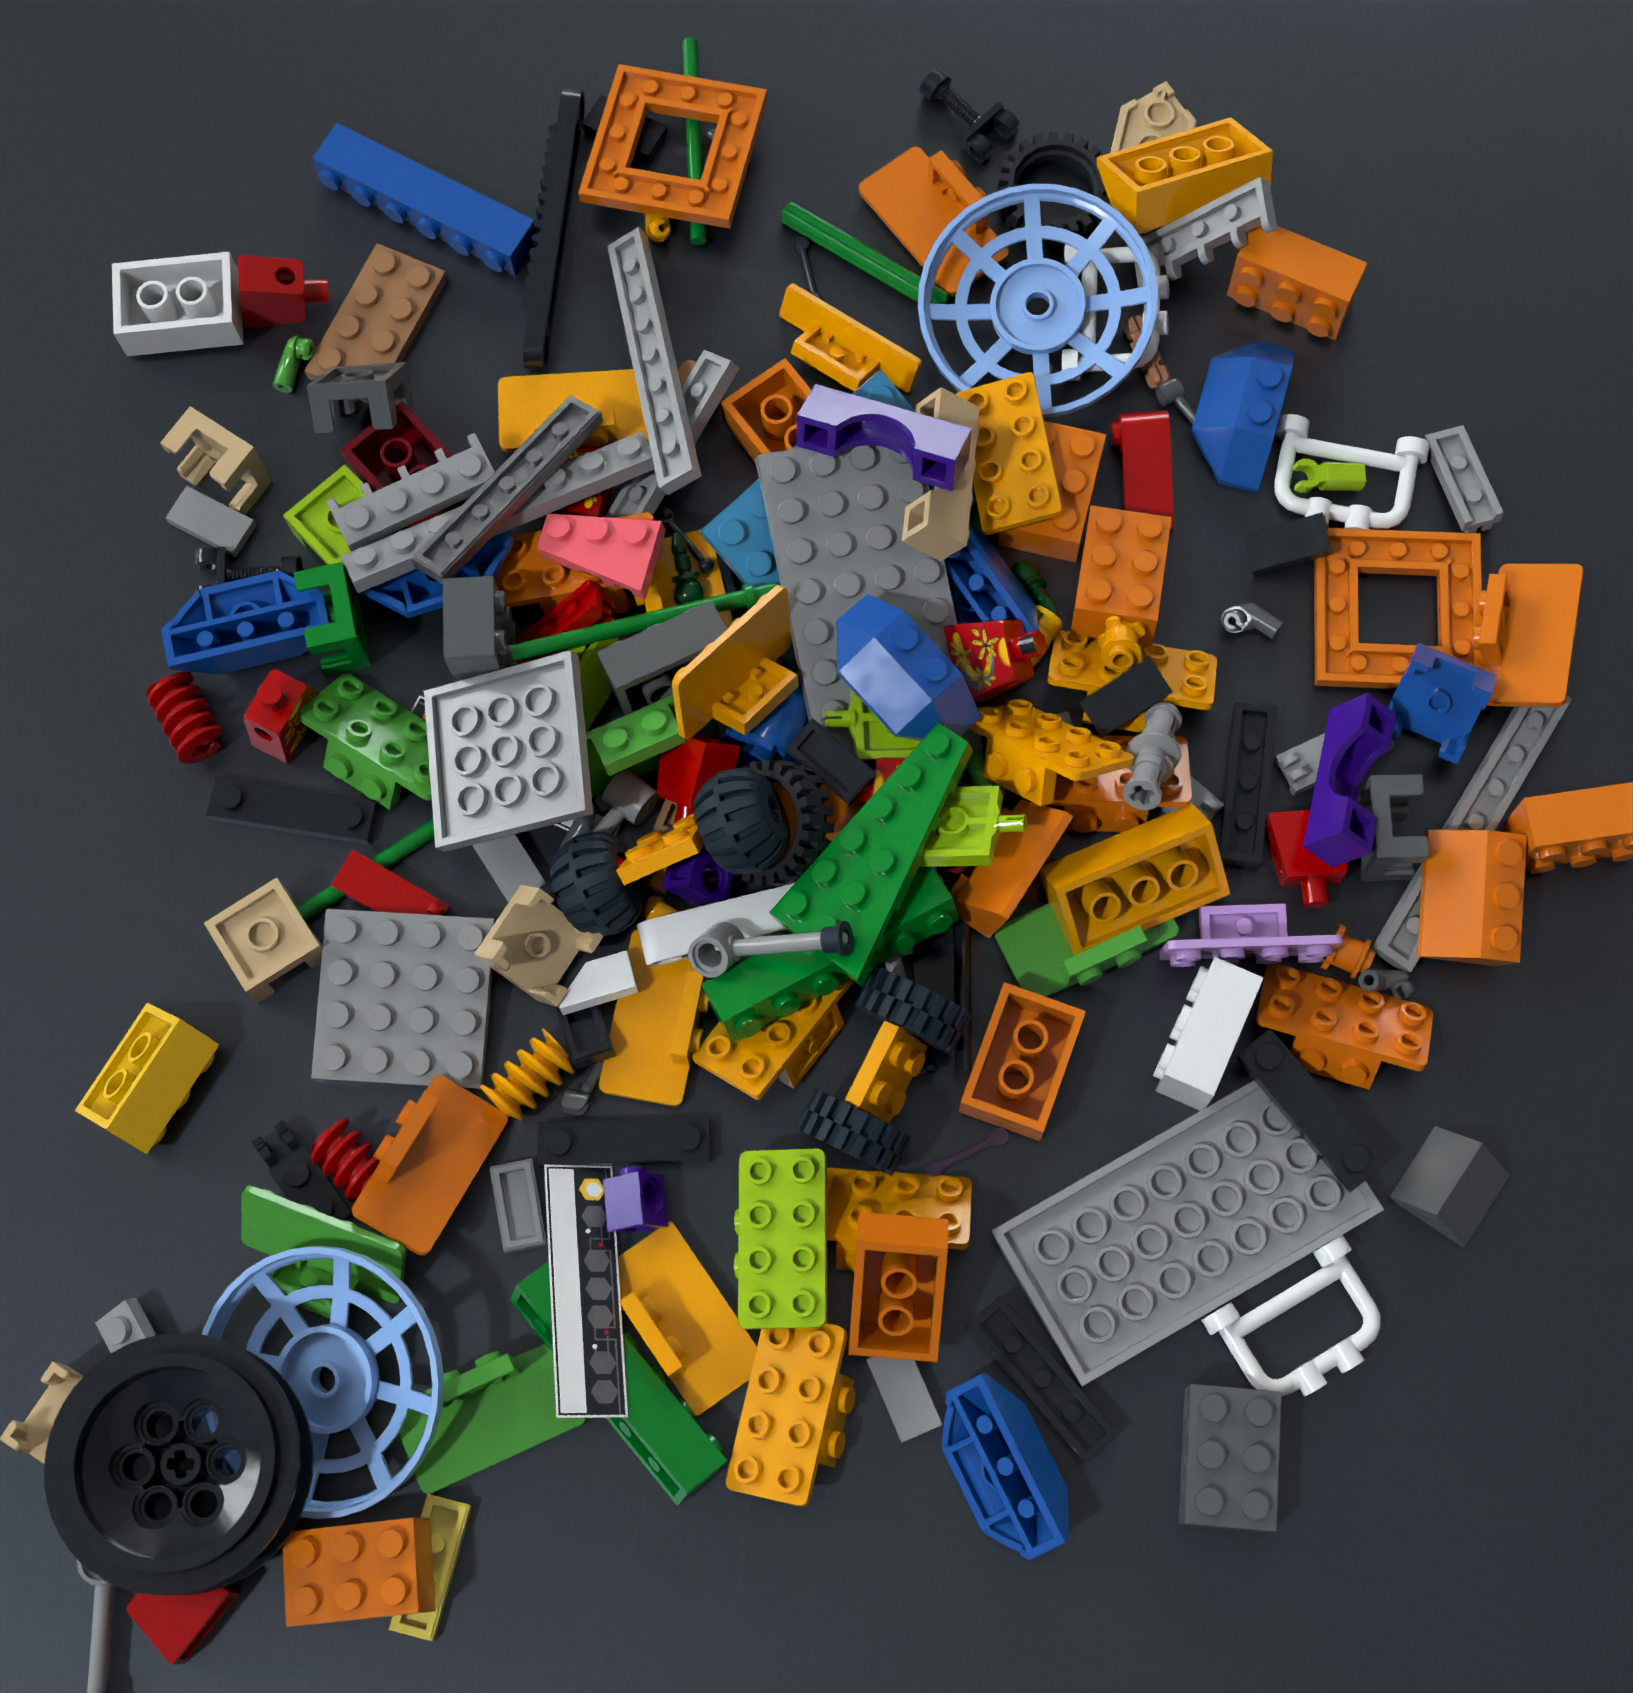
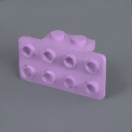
[1159,904,1343,967]

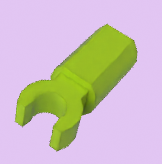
[1292,459,1366,493]

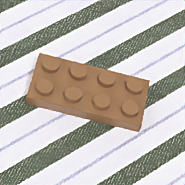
[304,243,448,404]

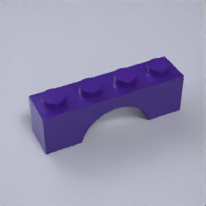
[796,384,972,491]
[1303,693,1396,868]

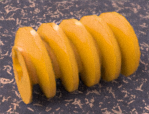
[479,1028,576,1121]

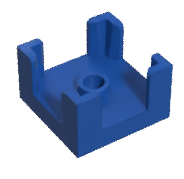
[1388,643,1497,764]

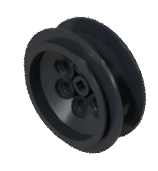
[44,1333,314,1595]

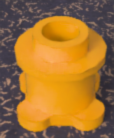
[1098,616,1145,671]

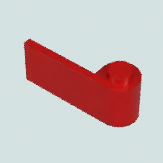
[1110,411,1174,530]

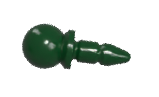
[671,532,706,605]
[1010,560,1059,616]

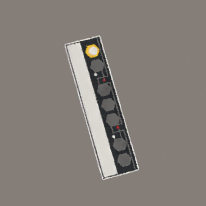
[544,1165,628,1418]

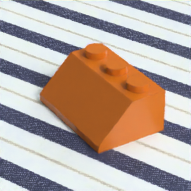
[949,800,1074,938]
[1417,830,1527,966]

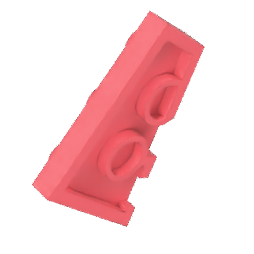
[537,513,666,600]

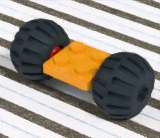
[550,768,790,936]

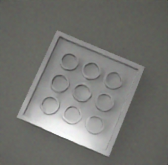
[424,650,593,852]
[311,909,497,1089]

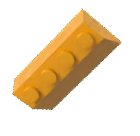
[1096,117,1273,234]
[1039,803,1230,955]

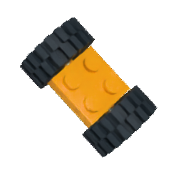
[795,966,972,1176]

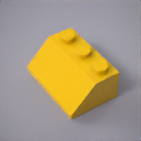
[75,1003,220,1154]

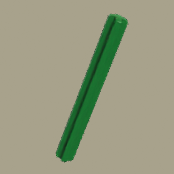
[781,202,949,304]

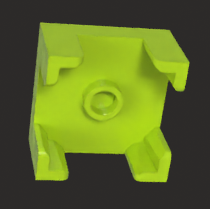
[283,464,402,565]

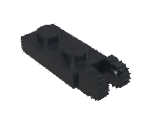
[252,1120,354,1220]

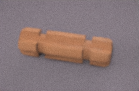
[1123,315,1171,390]

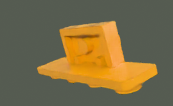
[779,283,922,392]

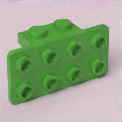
[298,674,432,810]
[586,695,721,798]
[994,903,1179,997]
[241,1185,406,1319]
[399,1344,587,1494]

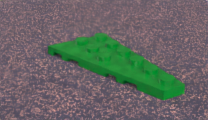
[769,722,973,987]

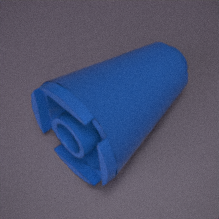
[719,672,809,768]

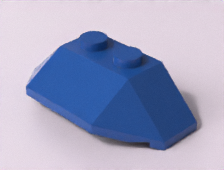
[1191,341,1296,493]
[944,523,1040,633]
[360,530,514,618]
[161,570,330,675]
[836,594,981,741]
[941,1372,1069,1560]

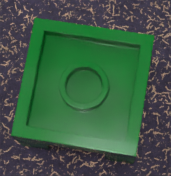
[293,562,372,677]

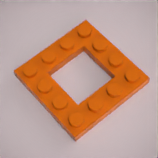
[578,64,768,229]
[1314,528,1484,689]

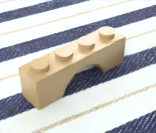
[902,387,980,561]

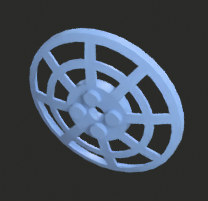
[918,184,1158,418]
[202,1246,444,1519]

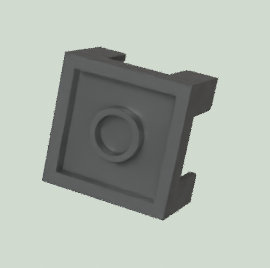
[307,362,414,433]
[1357,774,1429,881]

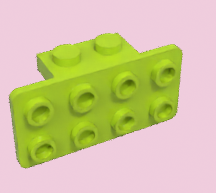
[734,1148,827,1330]

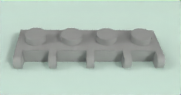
[1134,177,1277,288]
[326,433,495,552]

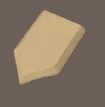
[1110,81,1197,153]

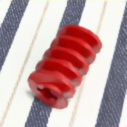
[145,671,223,764]
[311,1117,380,1202]

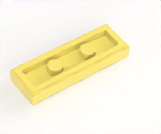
[389,1494,473,1641]

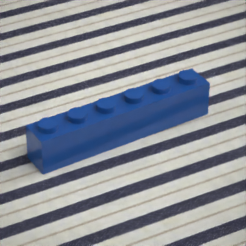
[312,123,536,276]

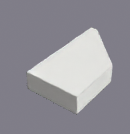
[559,950,639,1015]

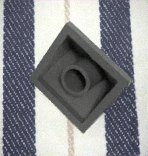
[1389,1126,1510,1248]

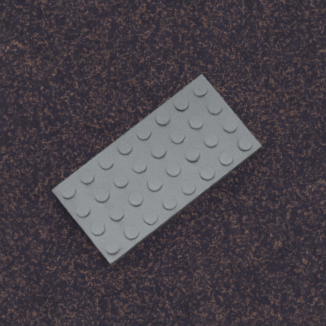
[755,445,984,767]
[991,1081,1384,1387]

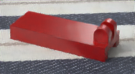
[518,579,611,665]
[330,850,451,916]

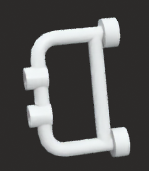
[1062,244,1169,381]
[1274,414,1430,529]
[1201,1235,1381,1397]

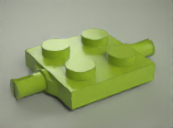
[823,688,921,761]
[919,786,1027,867]

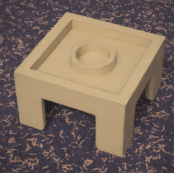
[160,406,272,515]
[204,878,323,1003]
[474,885,604,1007]
[0,1361,83,1463]

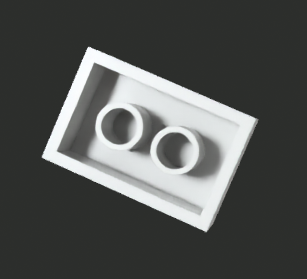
[112,252,243,356]
[1153,957,1263,1111]

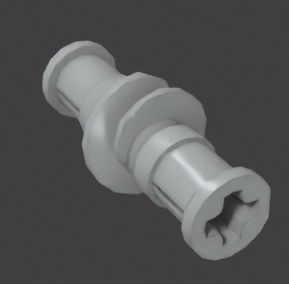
[1123,702,1182,810]

